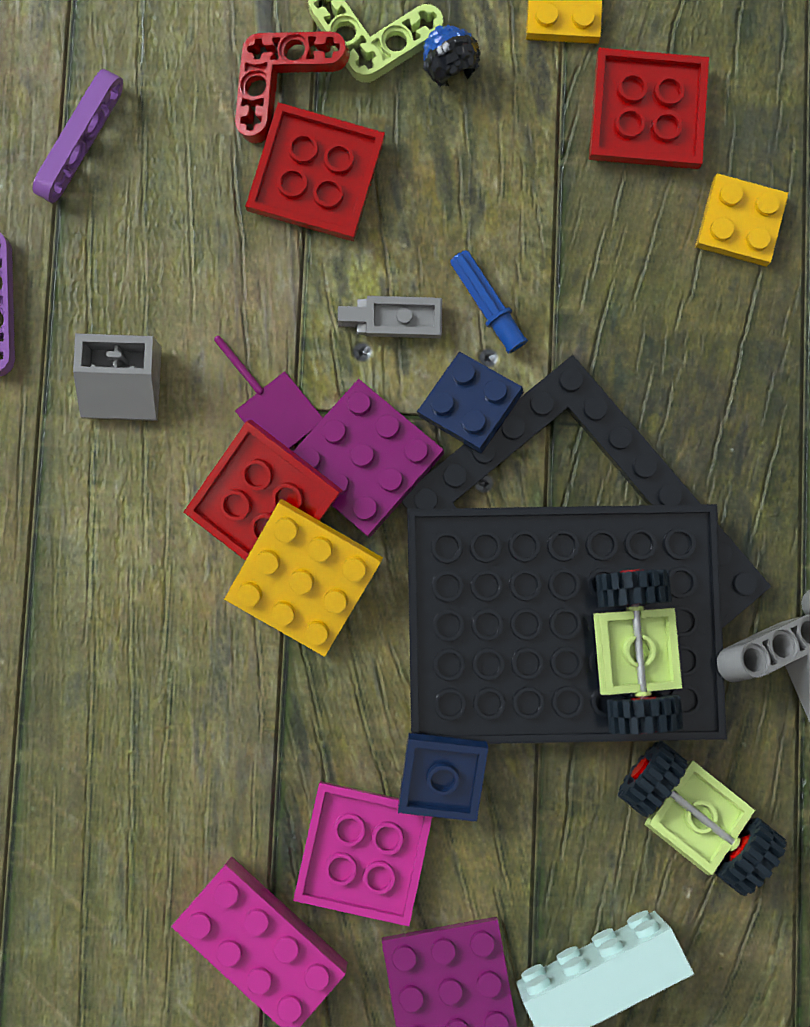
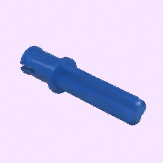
[450,250,528,354]

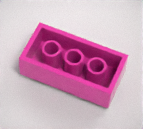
[171,857,347,1027]

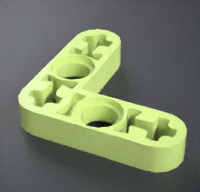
[308,0,443,83]

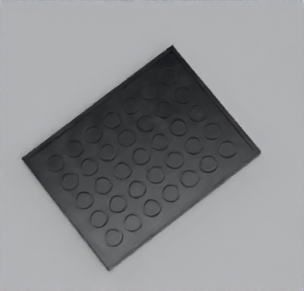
[407,504,727,744]

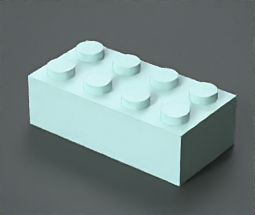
[516,911,694,1027]

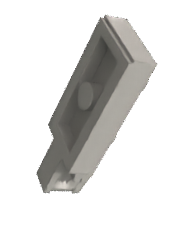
[337,296,442,338]

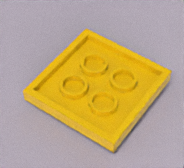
[224,499,383,657]

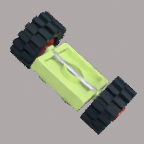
[593,569,683,734]
[618,741,787,896]

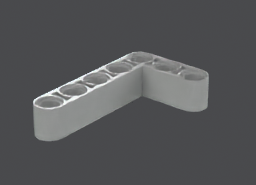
[717,615,810,722]

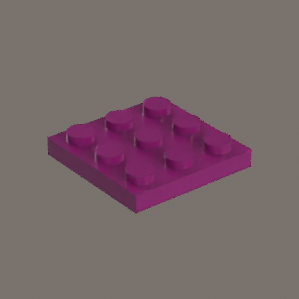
[293,379,445,538]
[382,916,517,1027]

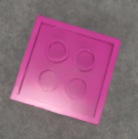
[293,781,432,927]

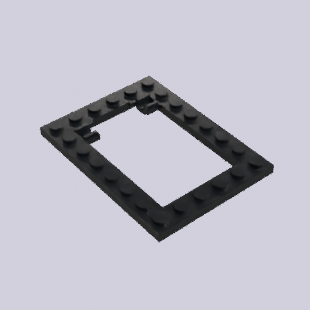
[401,355,771,628]

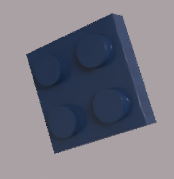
[417,351,524,454]
[398,733,488,822]

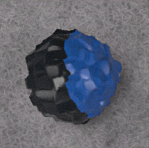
[423,25,481,87]

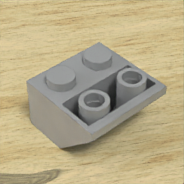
[73,334,162,421]

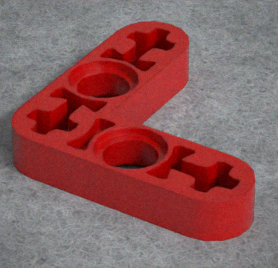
[235,31,350,143]

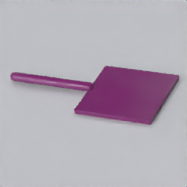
[214,336,323,449]

